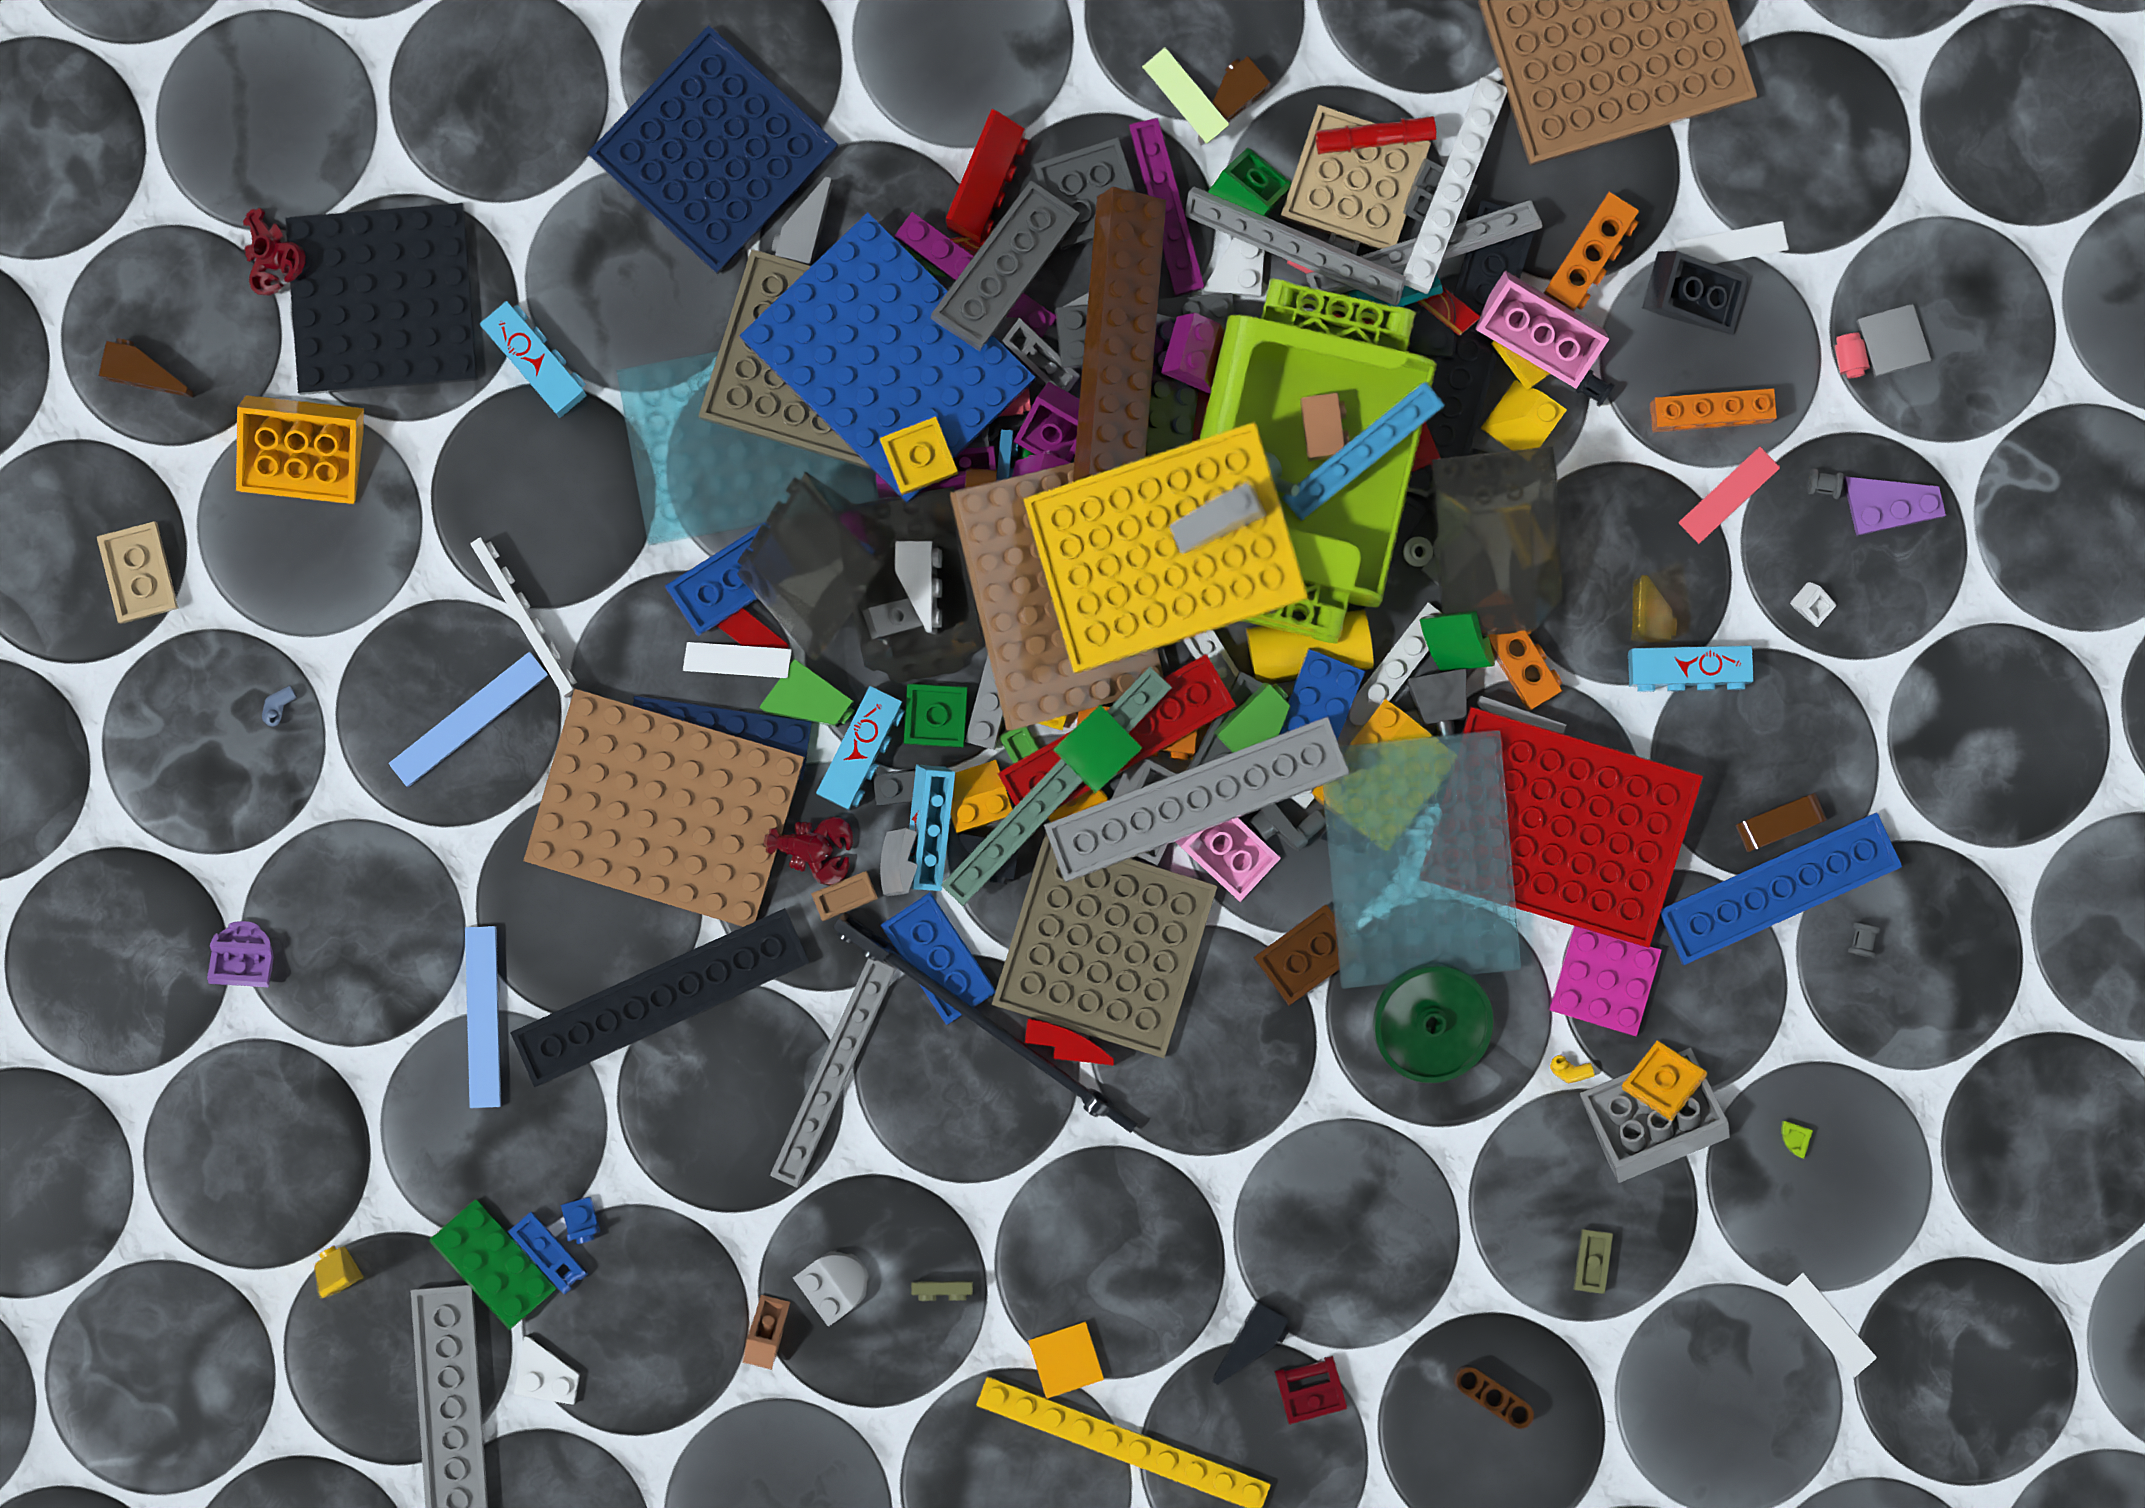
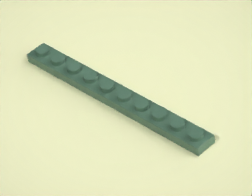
[941,667,1172,906]

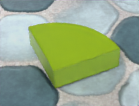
[1781,1121,1813,1159]

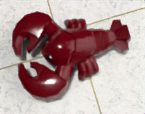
[243,208,305,296]
[763,816,853,886]

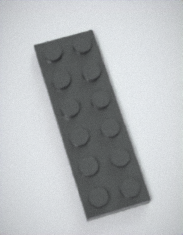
[930,181,1080,351]
[1055,293,1235,369]

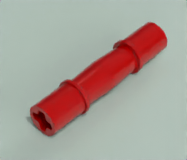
[1315,116,1437,155]

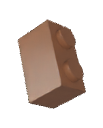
[1300,393,1349,461]

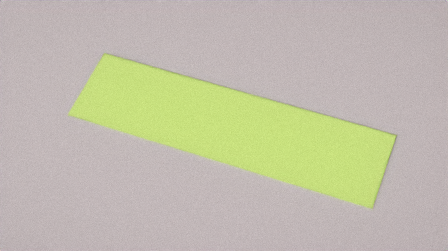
[1142,48,1229,144]

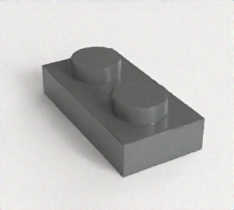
[873,771,915,806]

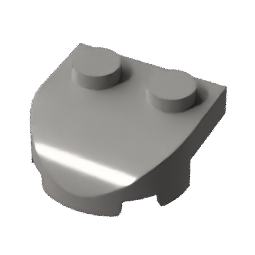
[793,1250,869,1327]

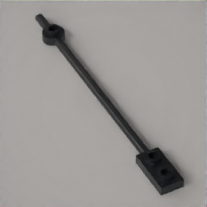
[833,912,1138,1133]

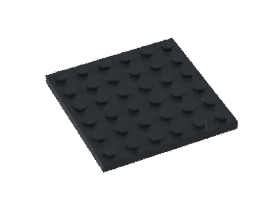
[285,203,477,395]

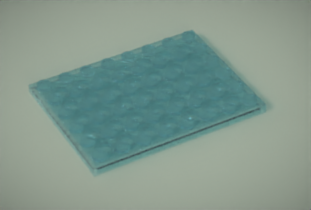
[616,351,883,546]
[1322,730,1521,989]

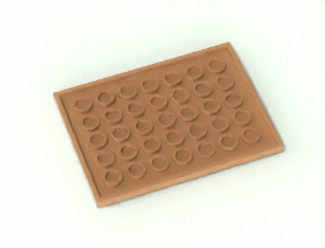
[1478,0,1757,165]
[950,462,1164,731]
[523,689,805,927]

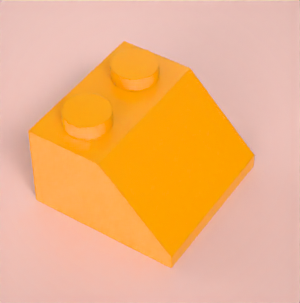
[951,760,1012,835]

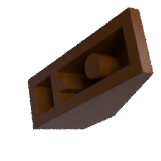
[1198,56,1270,146]
[98,338,193,398]

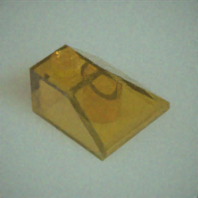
[1631,575,1677,643]

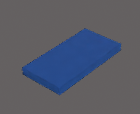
[665,522,798,636]
[880,892,996,1025]

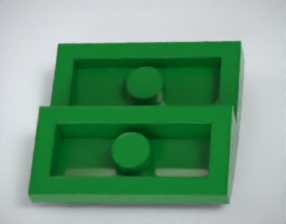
[1419,611,1495,671]
[1054,705,1142,793]

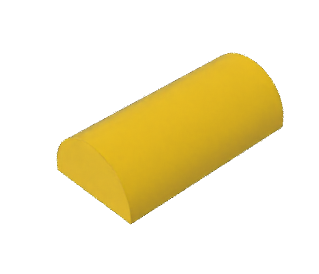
[1246,609,1374,685]

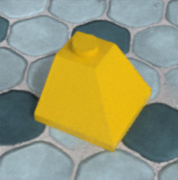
[1480,380,1567,463]

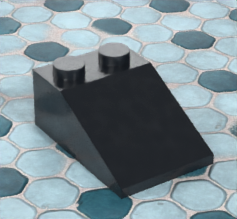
[1642,251,1748,335]

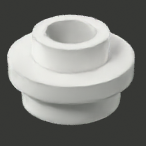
[1403,537,1433,567]

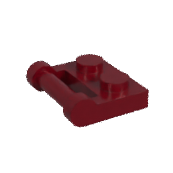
[1274,1355,1347,1425]

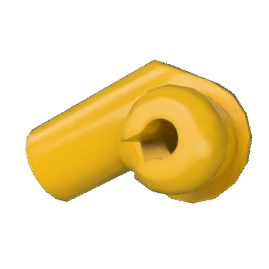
[1550,1055,1595,1083]

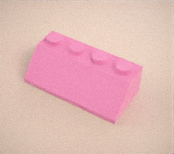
[1476,271,1609,389]

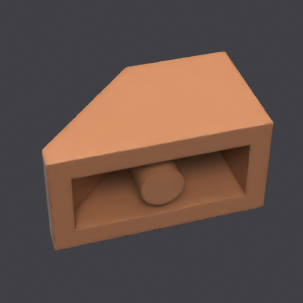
[743,1295,790,1370]

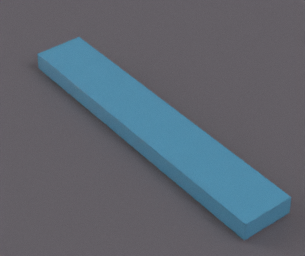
[1282,382,1444,521]

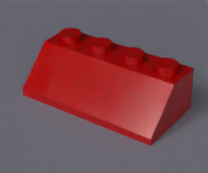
[946,109,1028,243]

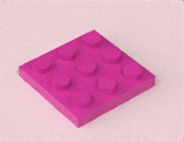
[1549,926,1662,1037]

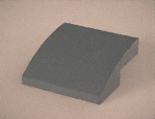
[1403,158,1477,225]

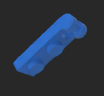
[508,1211,588,1295]

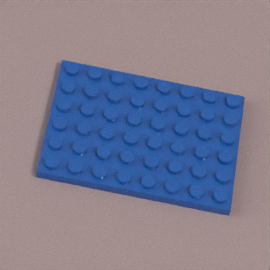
[739,212,1036,504]

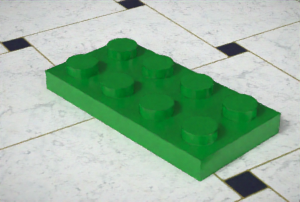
[429,1199,556,1330]

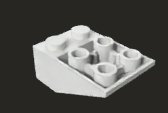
[895,541,942,634]

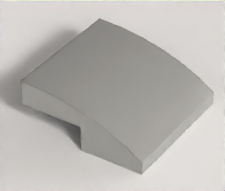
[1857,304,1931,377]
[880,828,918,896]

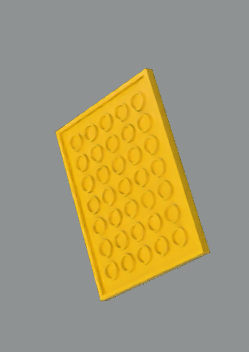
[1023,422,1309,674]

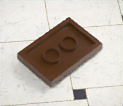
[1253,904,1362,1006]

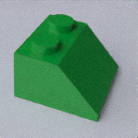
[1208,147,1292,217]

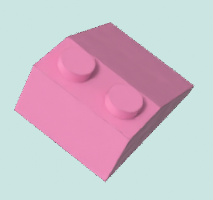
[1175,817,1281,902]

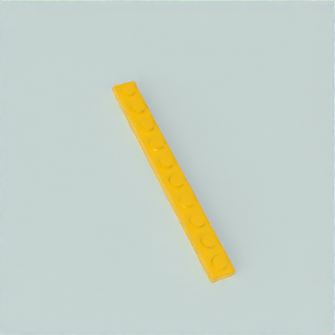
[976,1376,1271,1508]

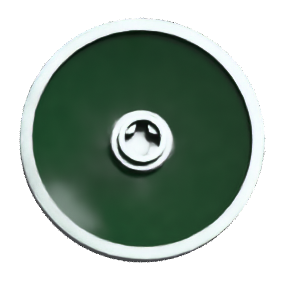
[1373,963,1493,1083]

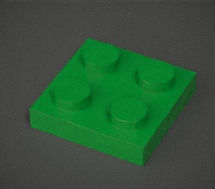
[904,684,968,748]

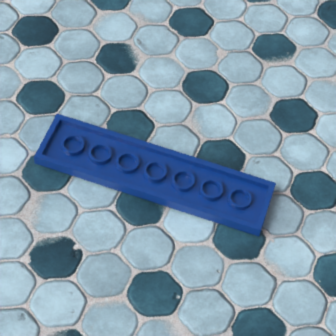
[1660,812,1902,965]

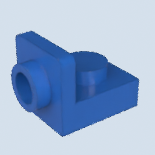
[561,1197,600,1245]

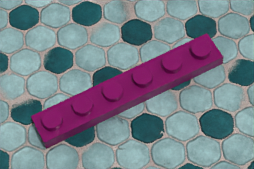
[1129,117,1204,297]
[894,212,1056,338]

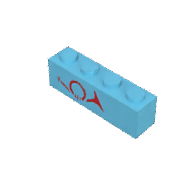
[480,301,587,418]
[1628,646,1753,692]
[816,686,905,811]
[907,765,955,891]

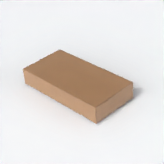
[811,871,878,921]

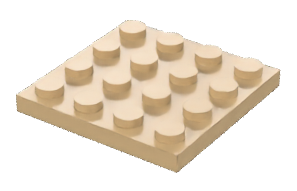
[1280,105,1431,250]

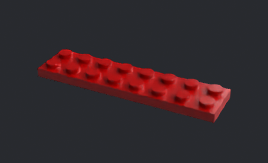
[997,654,1237,810]

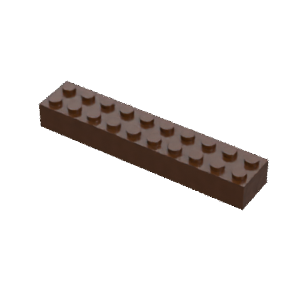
[1073,186,1166,482]

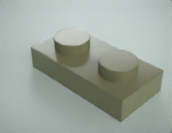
[1573,1229,1613,1294]
[912,1281,973,1301]

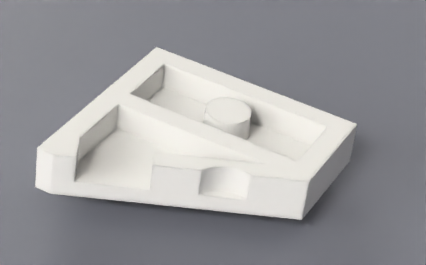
[1204,237,1264,297]
[514,1336,580,1405]

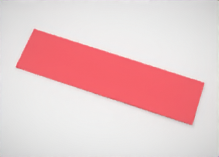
[1678,447,1780,544]

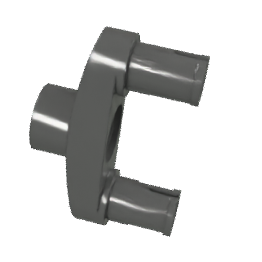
[1248,803,1327,851]

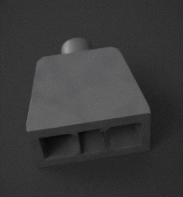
[1407,669,1467,741]

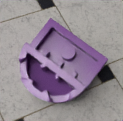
[207,921,274,987]

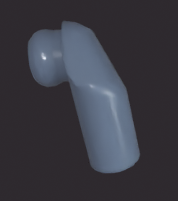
[262,685,297,727]

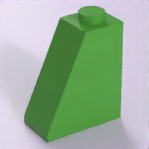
[759,659,855,727]
[1213,682,1290,753]

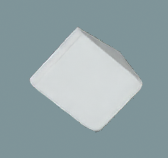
[1790,582,1837,627]

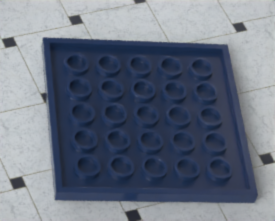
[587,25,839,275]

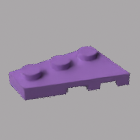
[1843,477,1946,536]

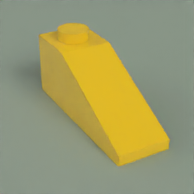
[314,1245,363,1298]

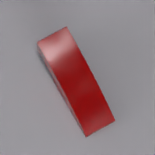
[1025,1019,1114,1066]

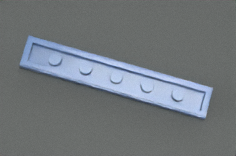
[388,652,549,787]
[465,926,501,1108]

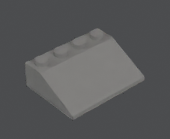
[1580,1048,1730,1183]

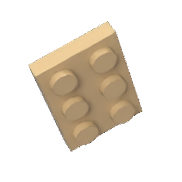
[97,521,179,624]

